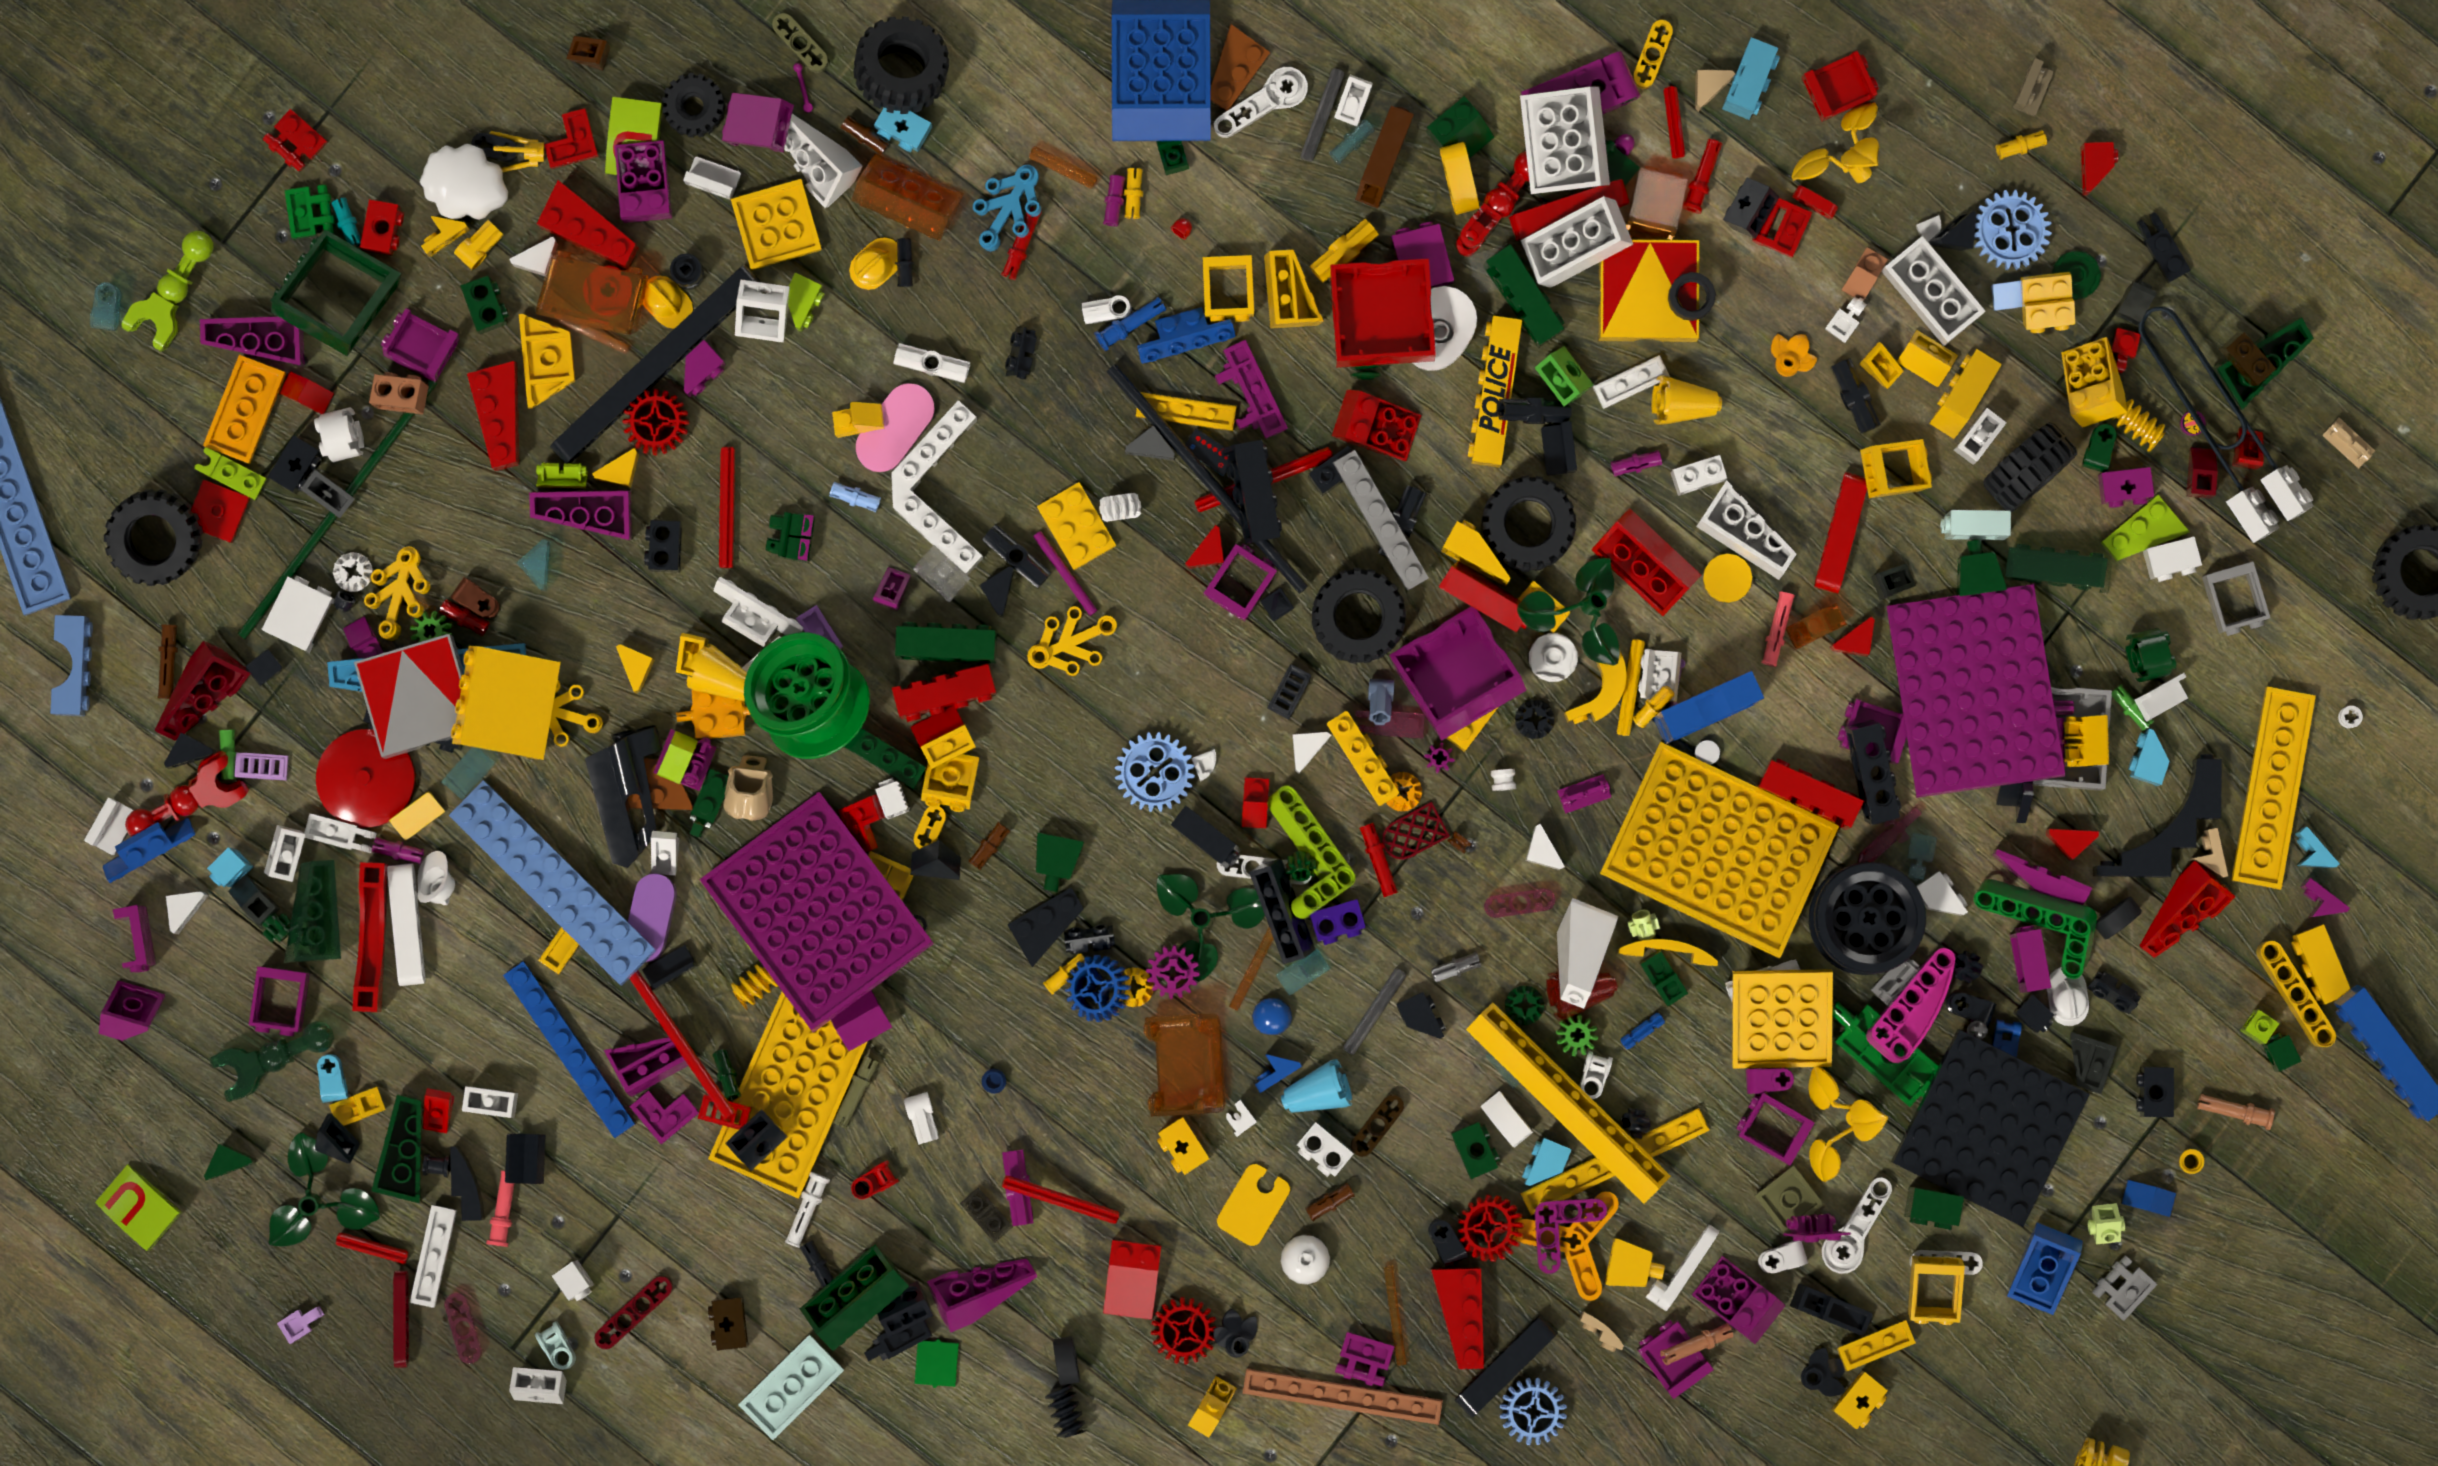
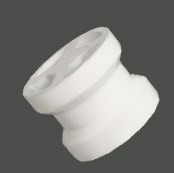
[1491,769,1517,791]

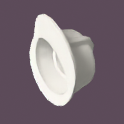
[417,851,455,905]
[2047,968,2089,1026]

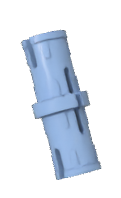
[829,481,881,513]

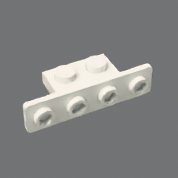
[714,577,803,647]

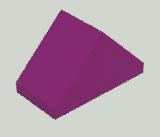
[873,567,911,611]

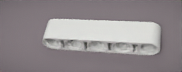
[387,863,425,986]

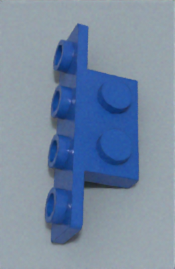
[1137,307,1235,364]
[103,818,195,883]

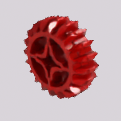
[622,389,690,456]
[1457,1195,1525,1262]
[1151,1297,1217,1365]

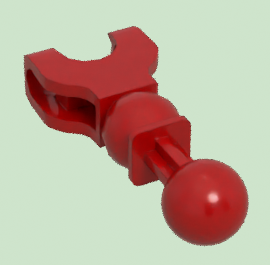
[1456,151,1530,257]
[125,751,249,837]

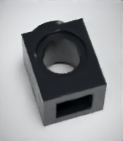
[2013,994,2054,1033]

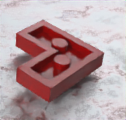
[544,108,599,169]
[838,794,885,853]

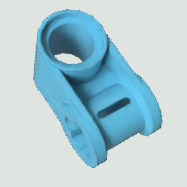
[317,1054,348,1103]

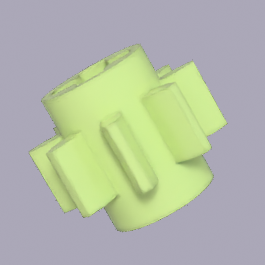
[1628,910,1660,940]

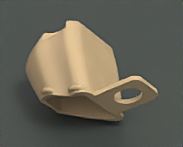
[723,755,773,821]

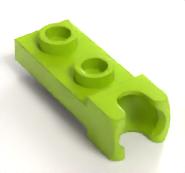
[194,447,267,501]

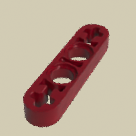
[393,1271,409,1368]
[594,1276,673,1349]

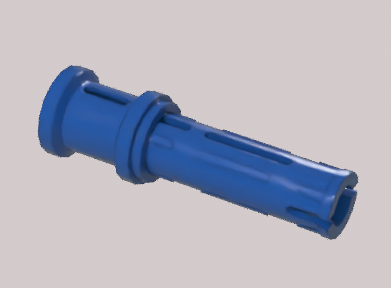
[1094,297,1166,351]

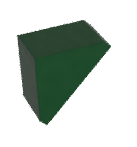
[204,1144,256,1181]

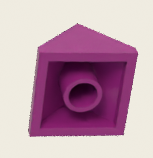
[831,990,892,1051]

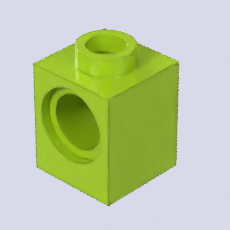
[2240,1009,2279,1044]

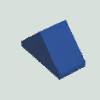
[2121,1180,2176,1217]

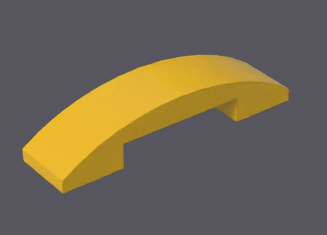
[1617,939,1718,966]

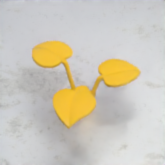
[1792,102,1879,183]
[1808,1067,1888,1182]

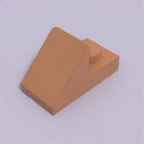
[1841,247,1888,300]

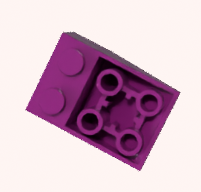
[614,141,672,223]
[1692,1256,1786,1344]

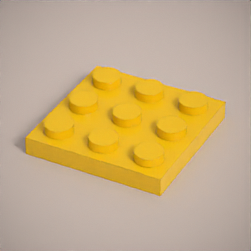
[731,179,822,271]

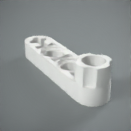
[1645,1224,1719,1311]

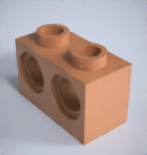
[369,372,429,415]

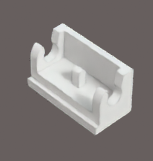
[1226,1100,1256,1137]

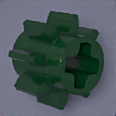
[1285,851,1316,881]
[262,913,293,943]

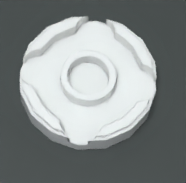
[1529,633,1578,682]

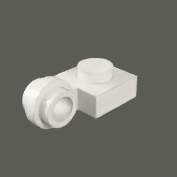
[1825,296,1867,343]

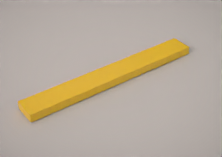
[1520,1108,1710,1216]

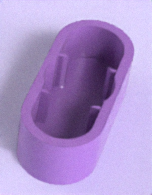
[628,874,677,962]

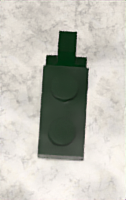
[689,769,728,838]

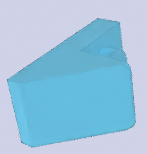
[2295,826,2340,868]

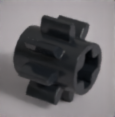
[1954,950,1983,983]
[1620,1108,1651,1139]

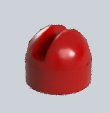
[1170,218,1192,240]

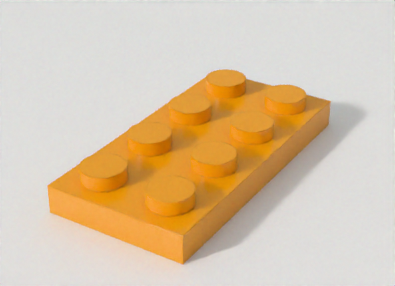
[203,355,286,464]

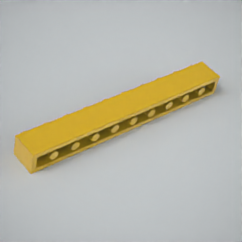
[1466,1002,1671,1204]

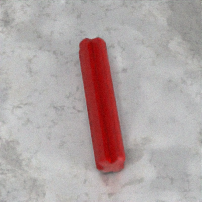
[1664,86,1685,159]
[336,1232,409,1264]

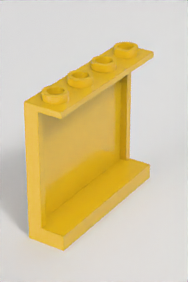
[451,646,561,760]

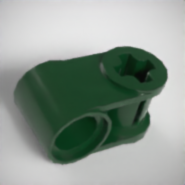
[2082,424,2116,473]

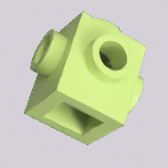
[2088,1203,2125,1244]

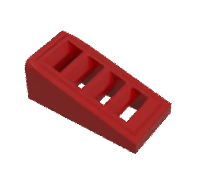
[698,1094,752,1130]

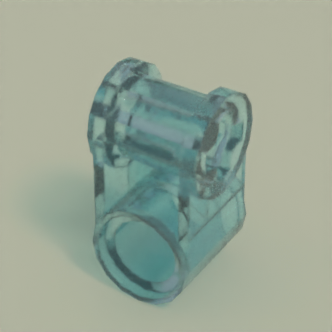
[90,282,122,331]

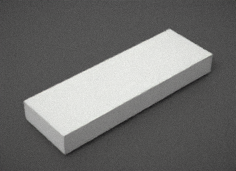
[1593,355,1670,409]

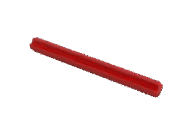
[1194,447,1333,512]

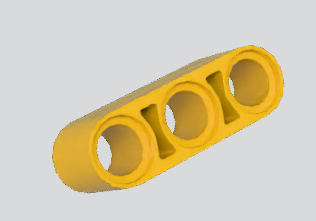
[1440,142,1480,215]

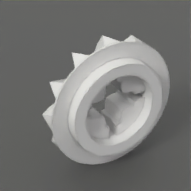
[333,552,373,592]

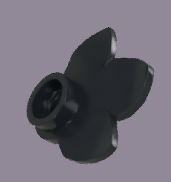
[1213,1309,1257,1358]
[1800,1348,1846,1397]

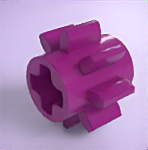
[1424,743,1455,774]

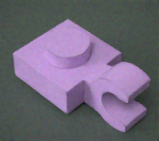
[277,1306,325,1344]

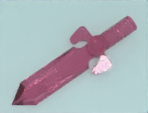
[1858,807,1922,863]

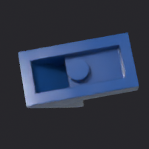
[1255,1054,1302,1093]

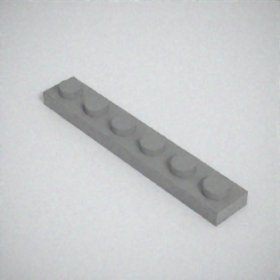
[1333,450,1429,591]

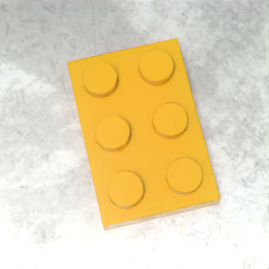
[1037,482,1116,571]

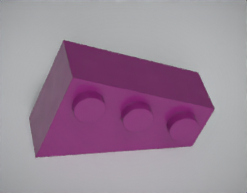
[604,1037,688,1097]

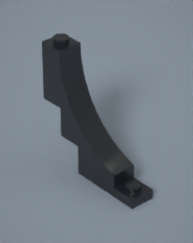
[2093,754,2222,878]

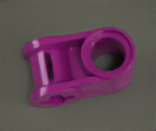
[1745,1068,1794,1094]

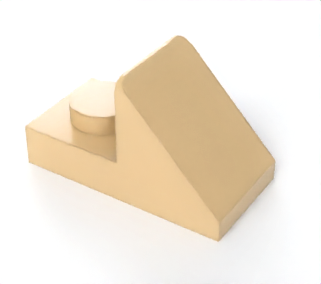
[2190,828,2228,878]

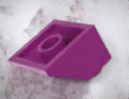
[99,980,165,1041]

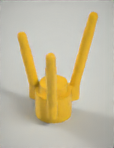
[489,131,544,172]

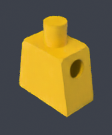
[1604,1238,1665,1287]

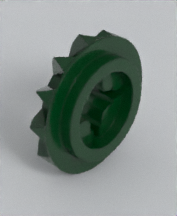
[1505,986,1545,1025]

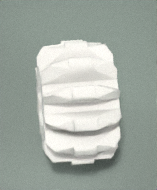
[1099,493,1141,522]

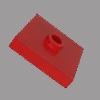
[191,479,250,543]

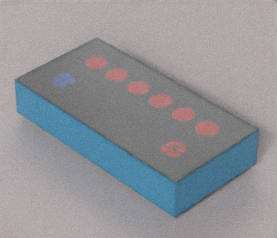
[1186,429,1229,476]

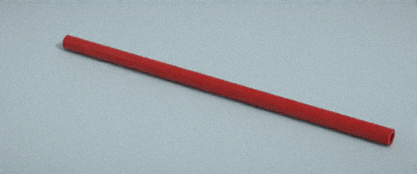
[629,970,736,1120]

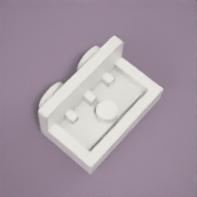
[1639,649,1682,702]

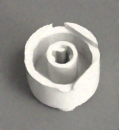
[314,407,364,462]

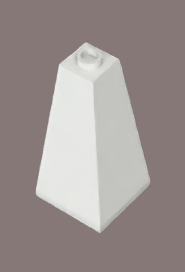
[1557,898,1618,1009]

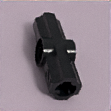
[1830,358,1881,434]
[1496,398,1572,424]
[1378,485,1427,558]
[982,524,1051,589]

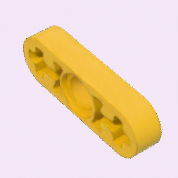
[1633,20,1673,89]

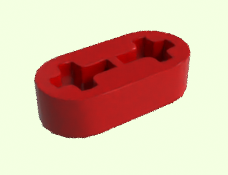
[1792,185,1838,219]

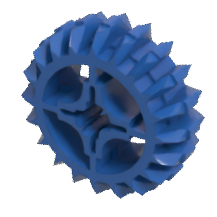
[1065,955,1132,1022]

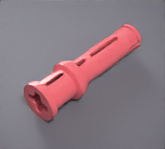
[486,1171,515,1247]

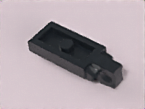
[864,1320,933,1362]

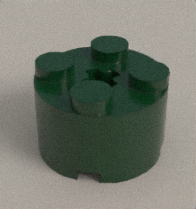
[2125,628,2177,682]

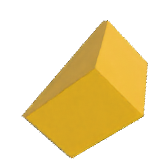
[1859,342,1904,389]
[592,448,639,488]
[676,633,709,676]
[616,644,655,694]

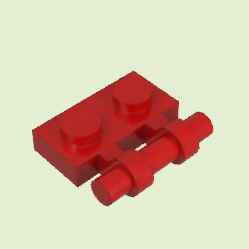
[263,109,328,172]

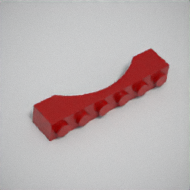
[352,862,389,1013]

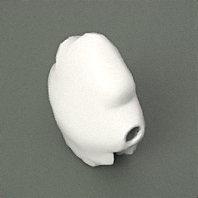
[420,144,508,220]

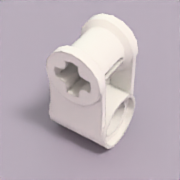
[1579,1051,1613,1099]
[1758,1241,1808,1273]

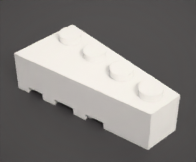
[1696,480,1796,580]

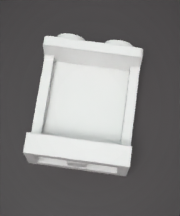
[262,575,334,653]

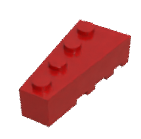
[537,180,639,270]
[467,361,519,471]
[892,664,997,723]
[1757,758,1864,830]

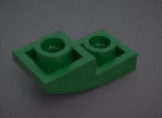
[1156,141,1189,176]

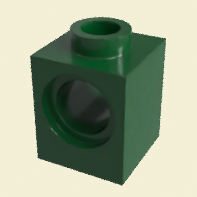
[2262,1032,2302,1072]

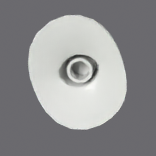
[1412,286,1477,371]

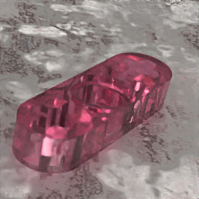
[1484,888,1555,918]
[444,1293,482,1364]

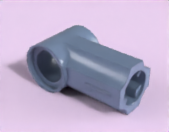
[1368,678,1394,725]

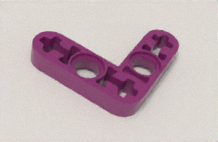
[1534,1199,1607,1274]

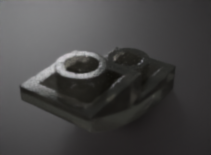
[960,1187,1013,1243]

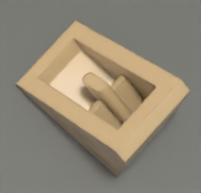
[1695,70,1736,112]

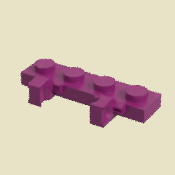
[1214,340,1288,439]

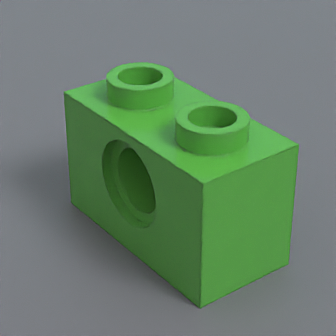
[1535,346,1593,406]

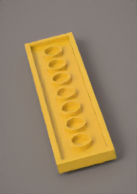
[2231,687,2316,890]

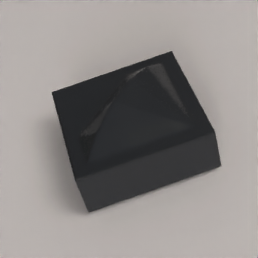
[1260,588,1294,622]

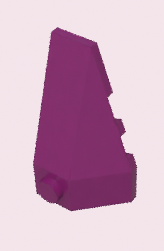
[1992,849,2092,917]
[927,1258,1037,1332]

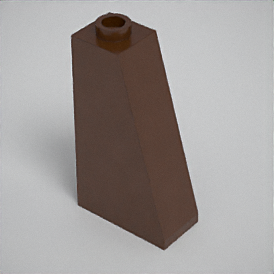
[1355,106,1414,209]

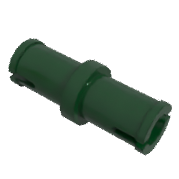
[712,1049,741,1101]

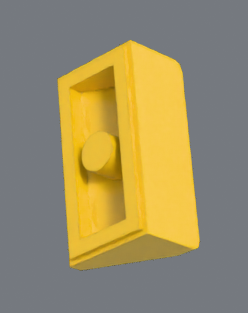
[389,791,446,841]

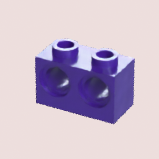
[1310,899,1366,945]

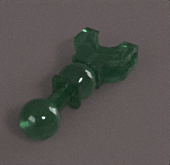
[209,1021,334,1102]

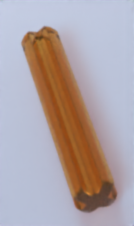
[1029,146,1097,189]

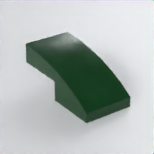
[1639,950,1688,1007]

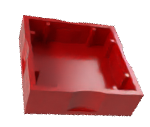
[1330,259,1436,368]

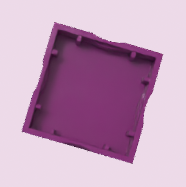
[1389,606,1526,741]

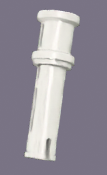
[785,1172,830,1248]

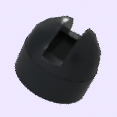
[334,591,356,613]

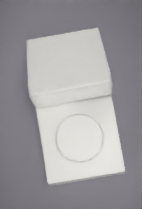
[1334,74,1373,126]
[651,831,679,876]

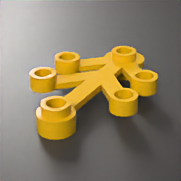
[364,546,430,641]
[1027,606,1117,676]
[549,680,604,747]

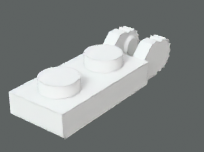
[304,814,377,853]

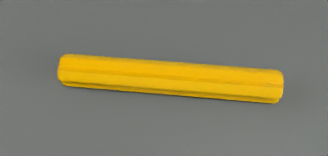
[1617,639,1645,736]

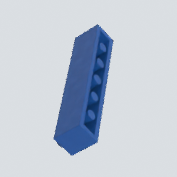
[2334,985,2438,1122]

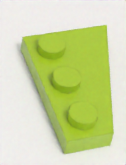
[2101,495,2190,561]

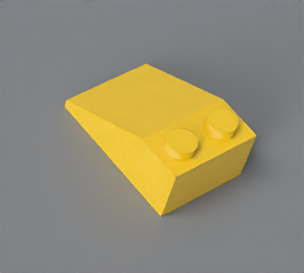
[1441,520,1510,587]

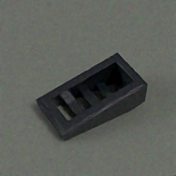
[1267,664,1312,720]

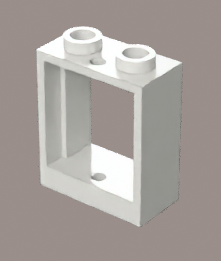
[735,280,789,342]

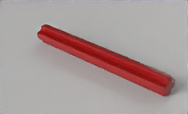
[719,447,735,569]
[1002,1175,1119,1224]

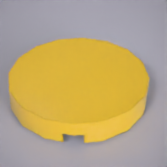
[1703,554,1752,603]

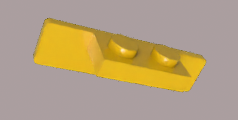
[1327,711,1399,806]

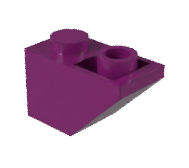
[684,340,726,397]

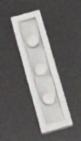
[410,1205,457,1308]

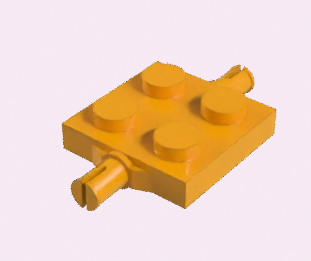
[676,690,750,740]

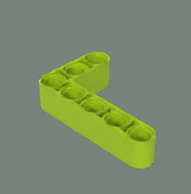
[1267,786,1355,919]

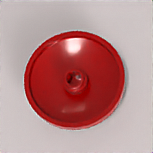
[316,729,416,828]

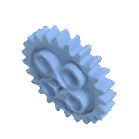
[1974,190,2052,270]
[1115,732,1195,812]

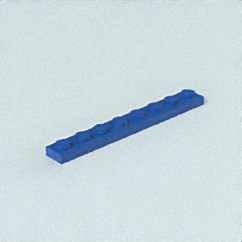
[503,961,635,1138]

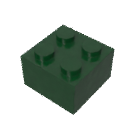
[1904,1187,1964,1230]

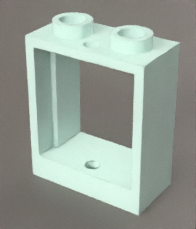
[1940,510,2011,540]

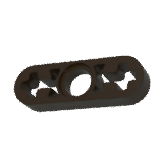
[1351,1095,1404,1157]

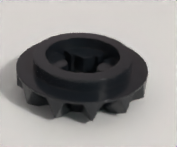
[1515,700,1555,739]

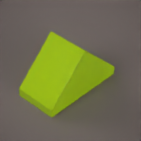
[657,731,698,784]

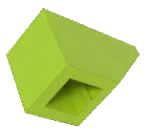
[788,272,825,332]

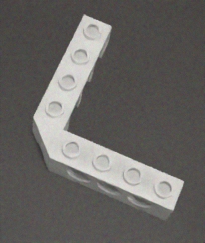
[892,401,984,576]

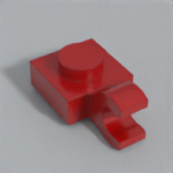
[2111,328,2140,374]

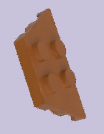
[627,759,693,810]

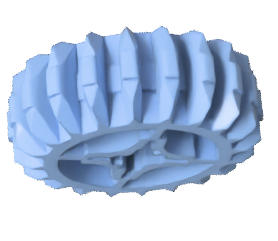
[1500,1378,1567,1445]

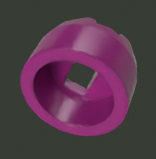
[1614,134,1635,155]

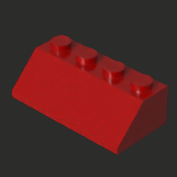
[1591,508,1702,616]

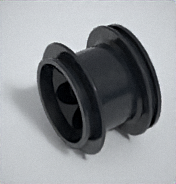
[1809,862,1926,975]

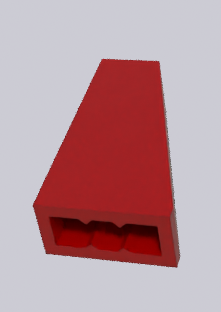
[1439,561,1527,632]

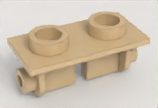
[2322,418,2375,469]

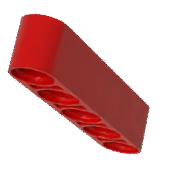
[1509,179,1630,241]
[1814,472,1867,594]

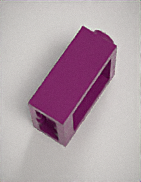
[1203,544,1277,622]
[2009,925,2052,993]
[249,966,310,1036]
[1736,1093,1815,1166]

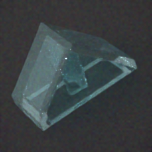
[516,540,550,591]
[1276,949,1330,996]

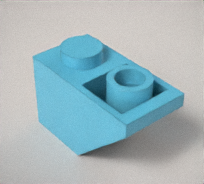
[2128,729,2170,786]
[1522,1138,1572,1186]

